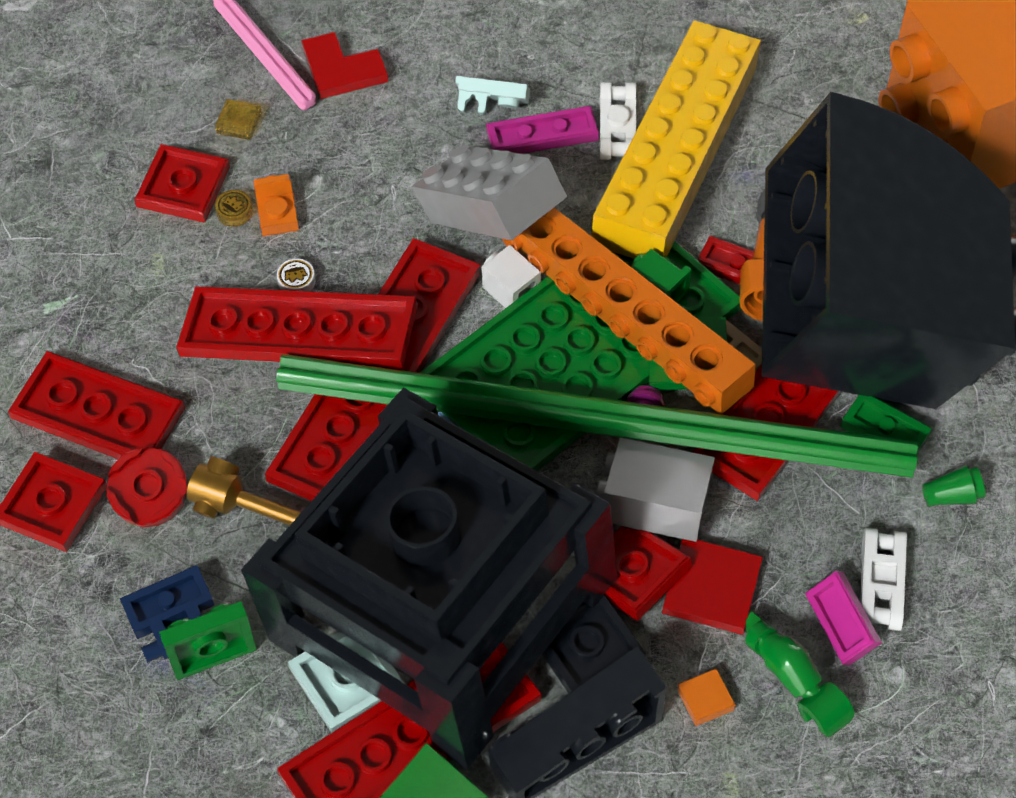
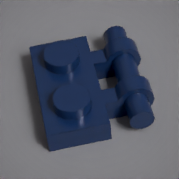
[119,565,215,663]

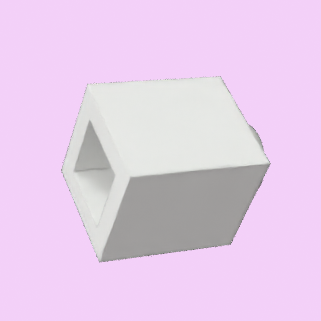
[482,245,541,308]

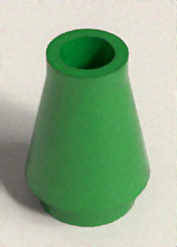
[922,465,986,507]

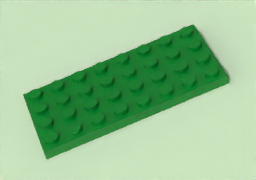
[420,241,741,472]

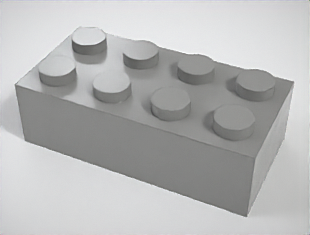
[412,145,567,240]

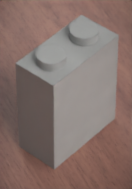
[596,438,715,542]

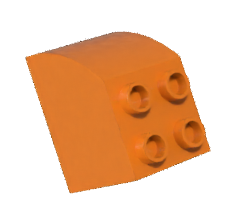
[878,0,1016,189]

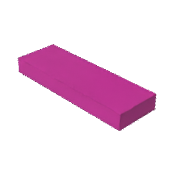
[486,106,599,154]

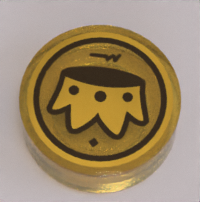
[215,190,253,227]

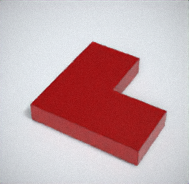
[301,32,388,99]

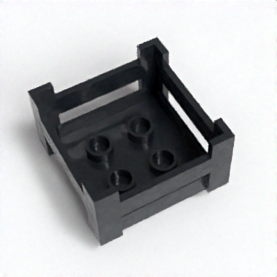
[241,387,617,769]

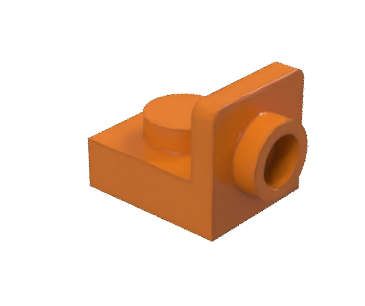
[253,174,299,236]

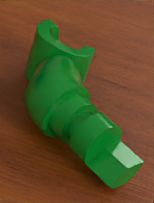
[745,611,855,737]

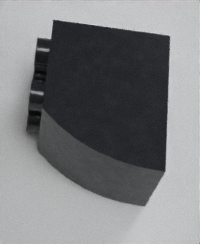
[762,92,1016,409]

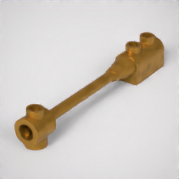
[187,456,301,525]

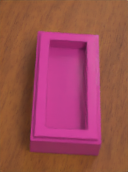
[805,571,882,665]

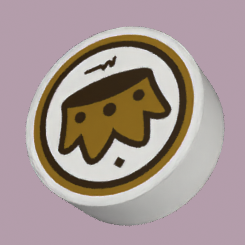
[277,259,315,292]

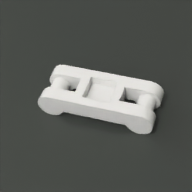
[600,82,636,160]
[860,527,907,631]

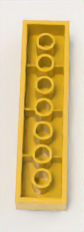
[591,20,761,259]

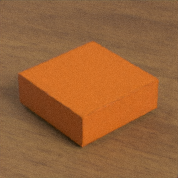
[677,669,735,726]

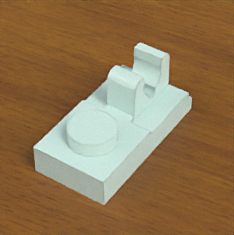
[455,76,530,115]

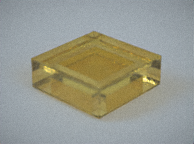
[215,99,262,141]

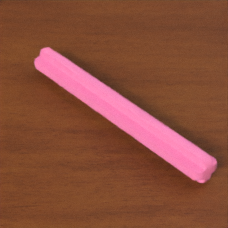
[213,0,316,110]

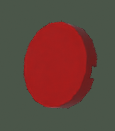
[106,447,188,527]

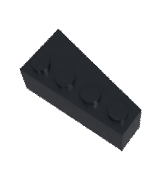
[489,646,667,798]

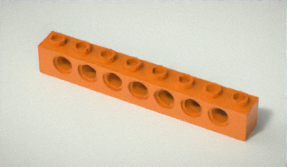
[502,207,755,415]

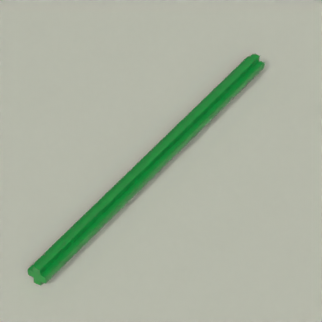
[276,354,918,478]

